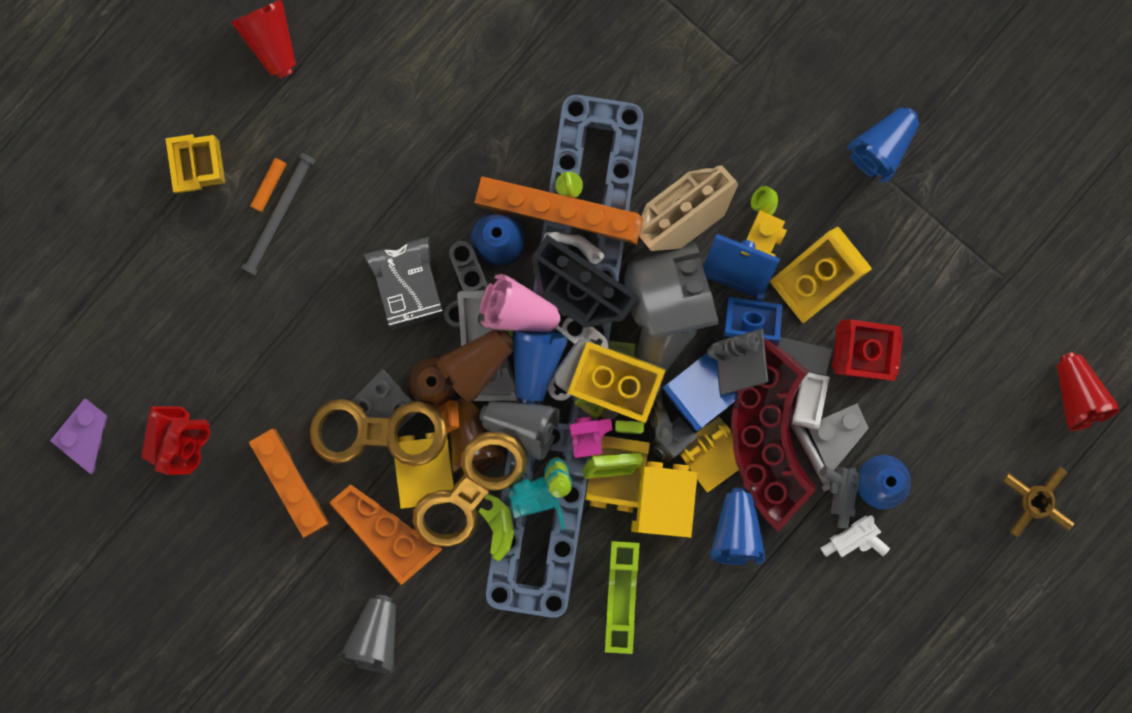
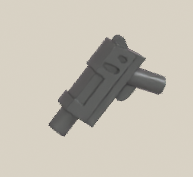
[649,384,672,444]
[820,466,860,529]

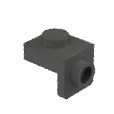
[650,416,698,463]

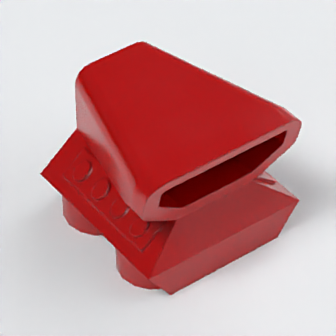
[141,406,210,475]

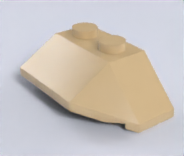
[639,165,738,251]

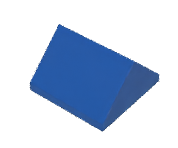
[722,297,782,346]

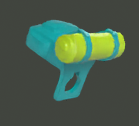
[509,457,572,531]

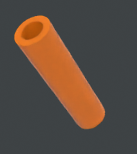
[250,158,287,212]

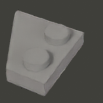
[808,403,868,470]

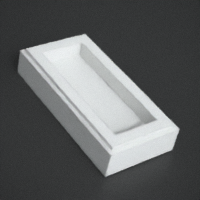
[791,372,830,430]

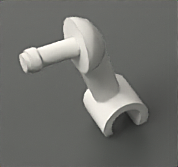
[543,232,604,264]

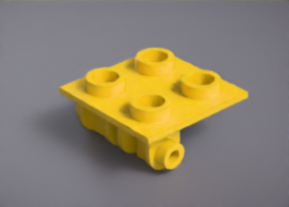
[679,417,739,493]

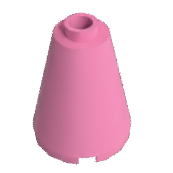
[480,274,560,333]

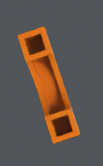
[249,428,330,538]

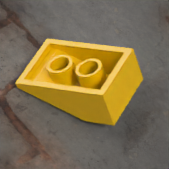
[770,227,872,323]
[568,341,666,423]

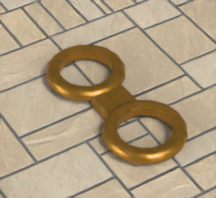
[309,399,447,467]
[413,432,527,547]

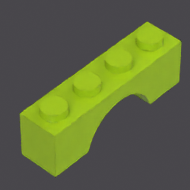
[605,541,639,654]

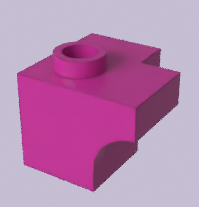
[570,417,613,458]

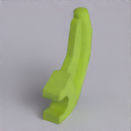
[479,494,514,561]

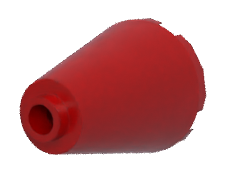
[232,0,296,78]
[1056,352,1120,431]

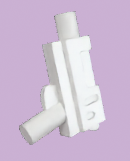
[821,515,890,557]

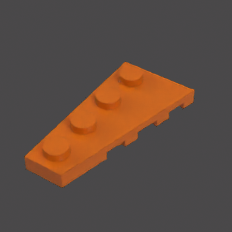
[329,484,443,586]

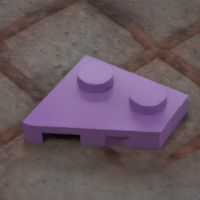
[50,399,107,474]

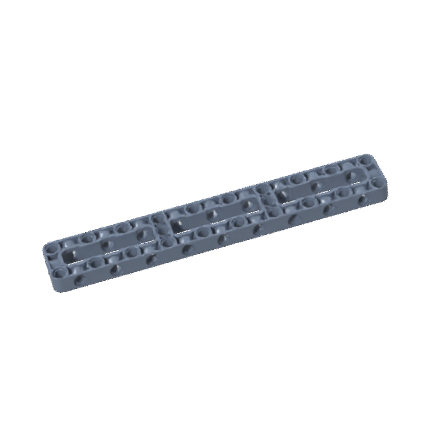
[486,95,643,618]

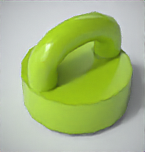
[556,172,583,198]
[751,186,778,215]

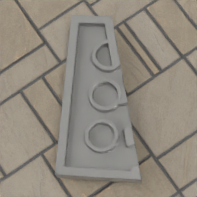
[457,291,521,401]

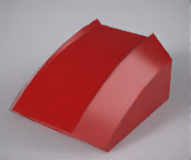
[831,319,903,381]

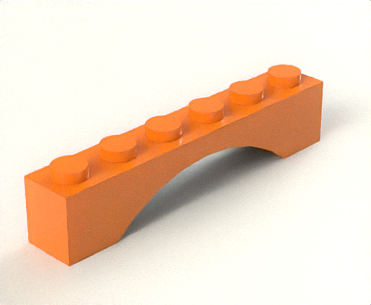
[474,176,644,245]

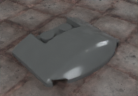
[624,241,718,339]

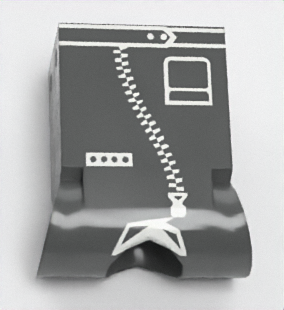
[363,236,444,330]

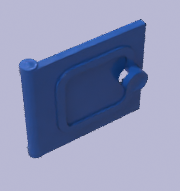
[703,234,780,302]

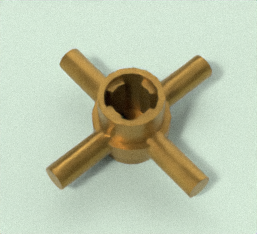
[1003,466,1074,538]

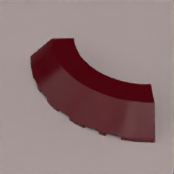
[731,338,817,532]

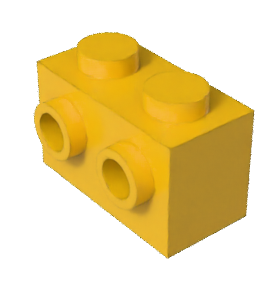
[741,210,787,256]

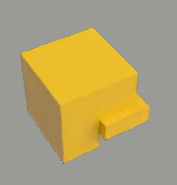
[165,134,225,193]

